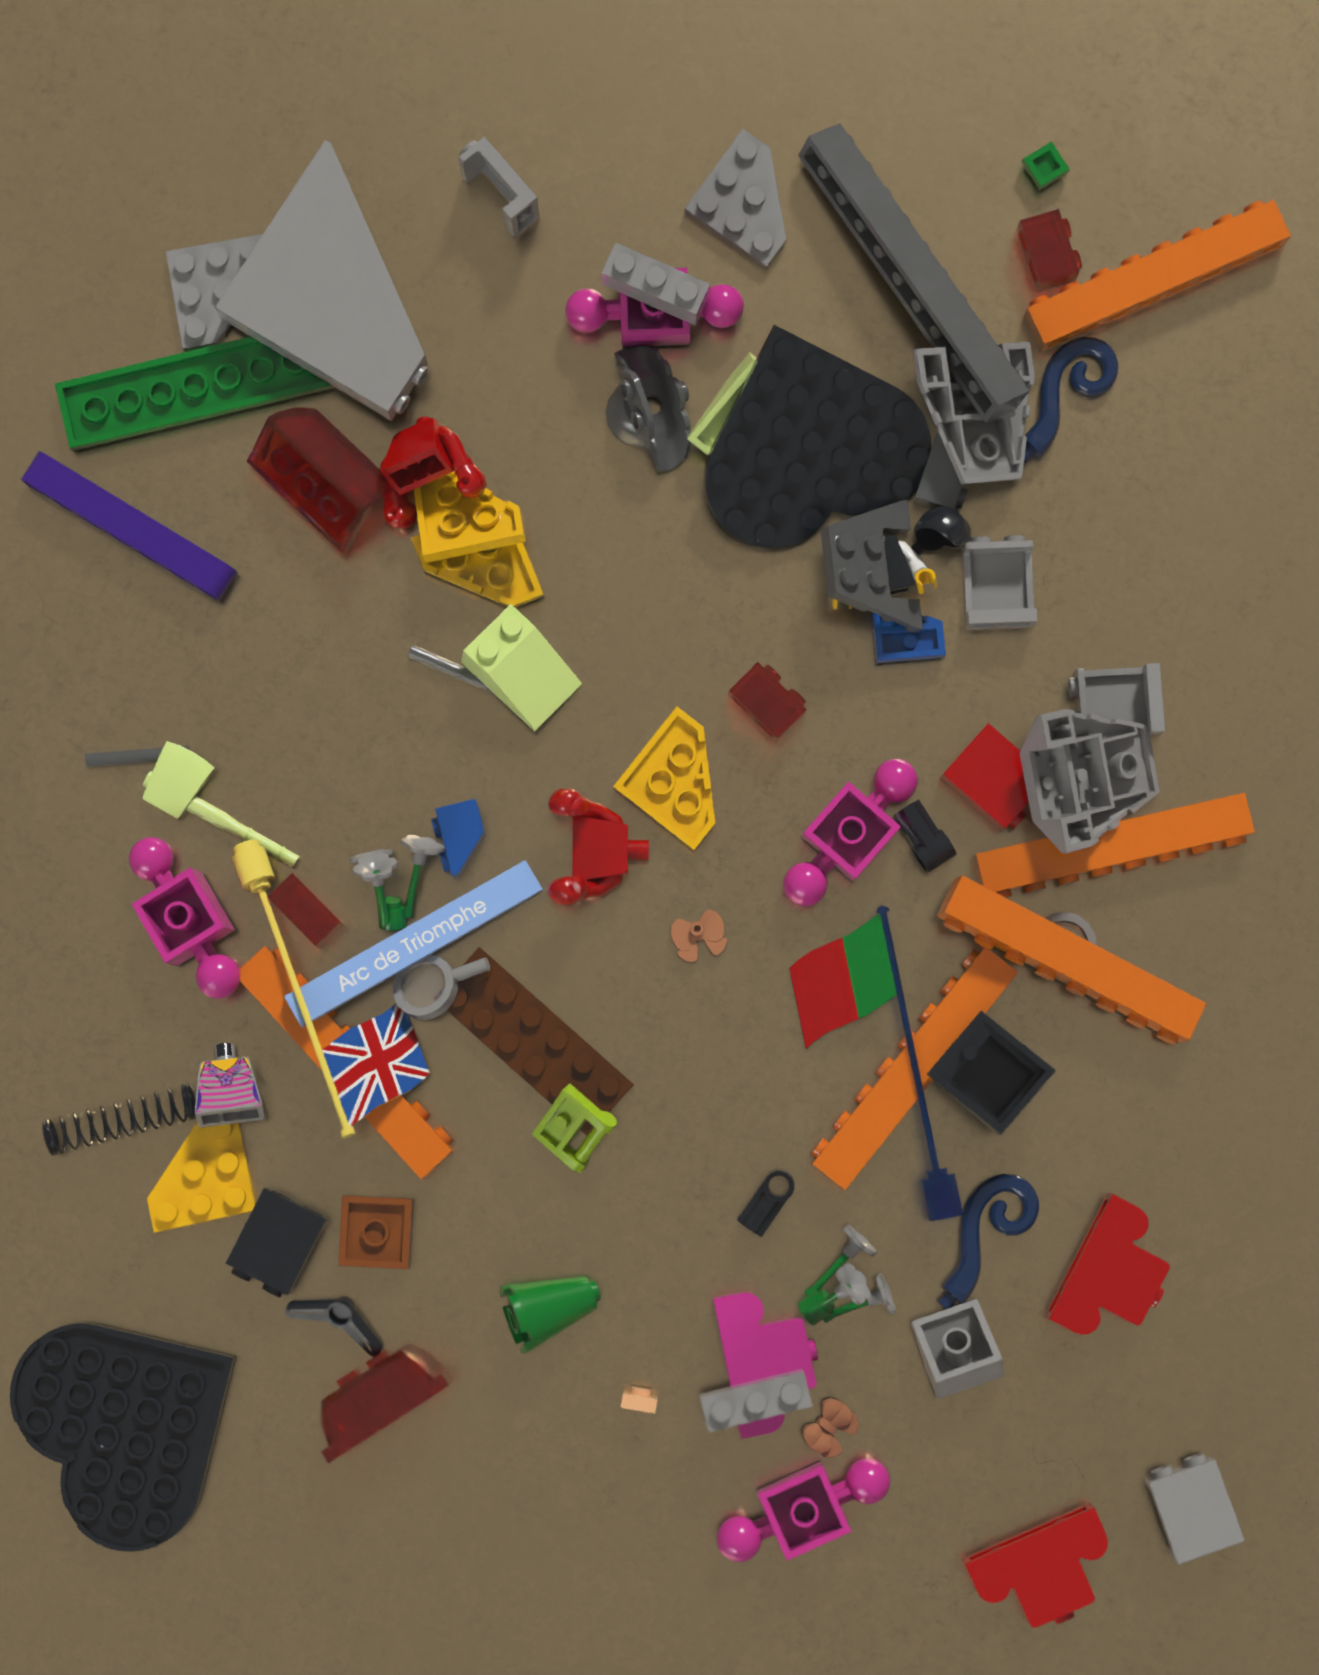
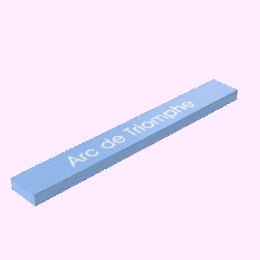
[284,860,543,1028]

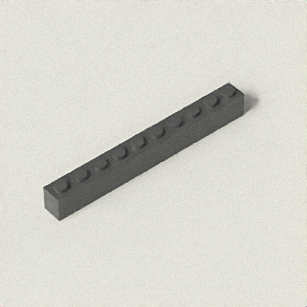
[798,123,1030,423]

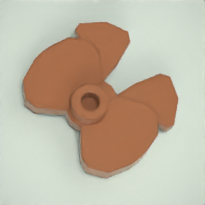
[671,909,728,962]
[801,1398,859,1458]

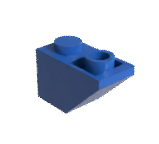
[431,799,486,878]

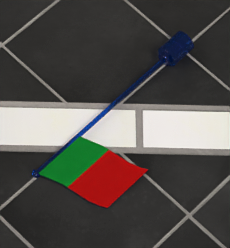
[789,905,963,1222]

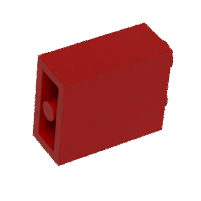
[940,723,1029,832]

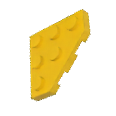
[414,471,526,563]
[411,501,544,608]
[613,706,716,851]
[147,1123,256,1233]

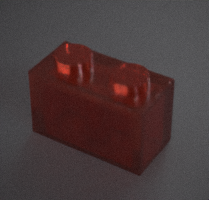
[1016,209,1082,293]
[728,662,807,743]
[268,873,344,949]

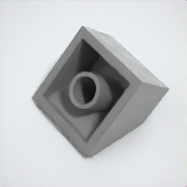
[911,1299,1003,1399]

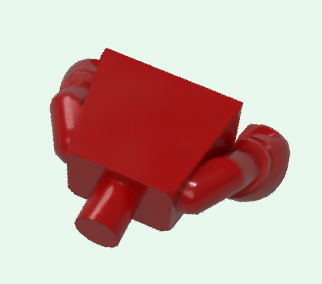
[380,416,487,529]
[547,788,649,906]

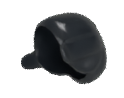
[911,506,971,555]

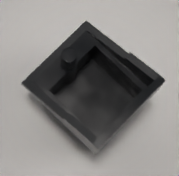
[927,1011,1056,1135]

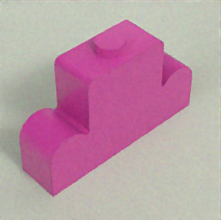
[713,1292,818,1439]

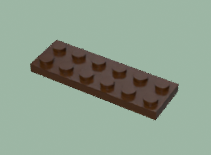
[433,947,634,1135]

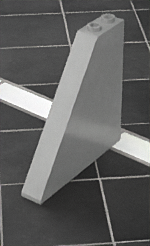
[215,140,429,421]

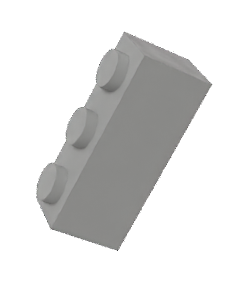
[601,243,710,326]
[700,1369,813,1432]

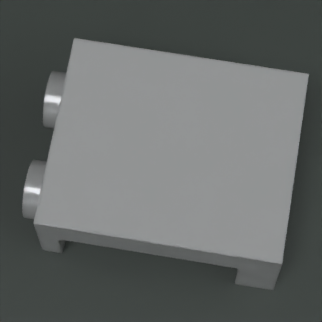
[458,136,540,239]
[962,535,1038,629]
[1068,663,1165,736]
[1144,1453,1245,1565]

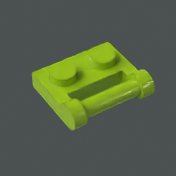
[532,1084,617,1172]

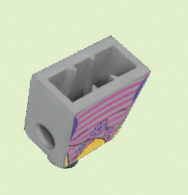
[195,1043,265,1128]

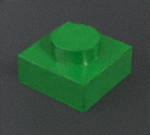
[1022,141,1070,190]

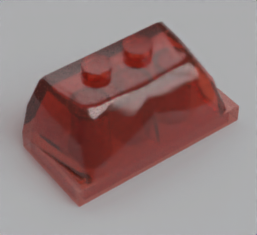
[246,407,387,553]
[319,1343,454,1464]

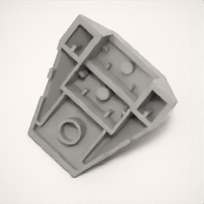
[913,342,1035,485]
[1020,709,1160,854]

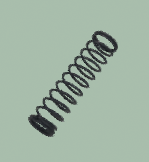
[42,1083,196,1156]

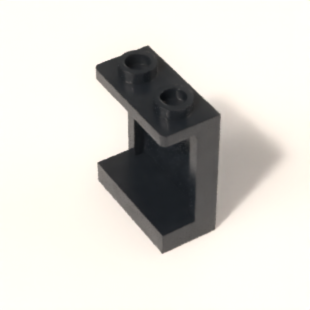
[225,1187,330,1297]

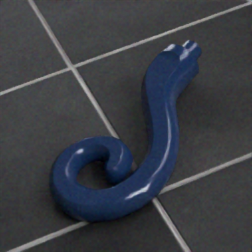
[1024,337,1118,463]
[938,1174,1039,1309]

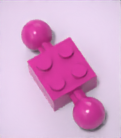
[565,267,744,347]
[783,759,918,906]
[129,837,240,999]
[716,1458,890,1562]

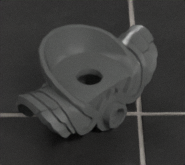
[606,346,691,471]

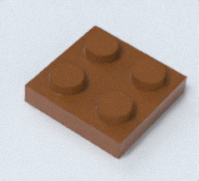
[338,1195,413,1269]

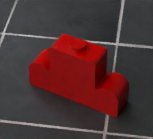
[1045,1193,1170,1335]
[962,1504,1108,1628]

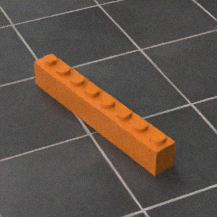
[1023,200,1291,353]
[973,792,1255,898]
[936,875,1207,1045]
[239,946,454,1180]
[811,947,1018,1190]

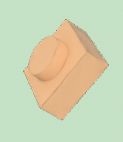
[621,1386,658,1414]

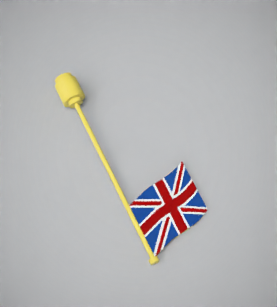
[232,839,430,1139]

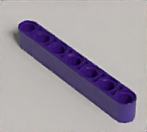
[21,451,237,601]

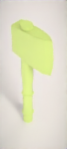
[142,741,300,868]

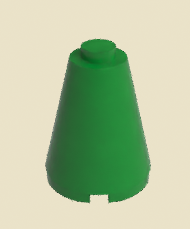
[500,1276,601,1354]

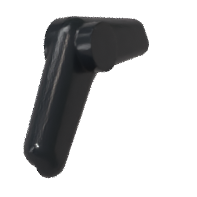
[285,1297,382,1357]

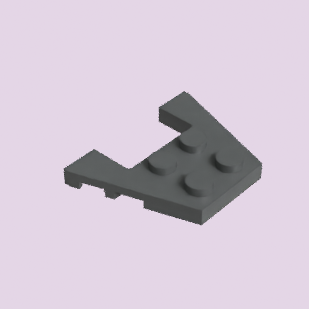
[820,500,923,633]

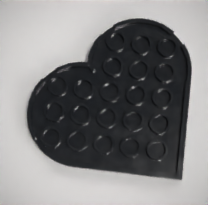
[704,324,932,548]
[10,1323,235,1552]

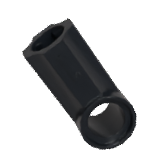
[894,799,957,873]
[737,1169,794,1237]

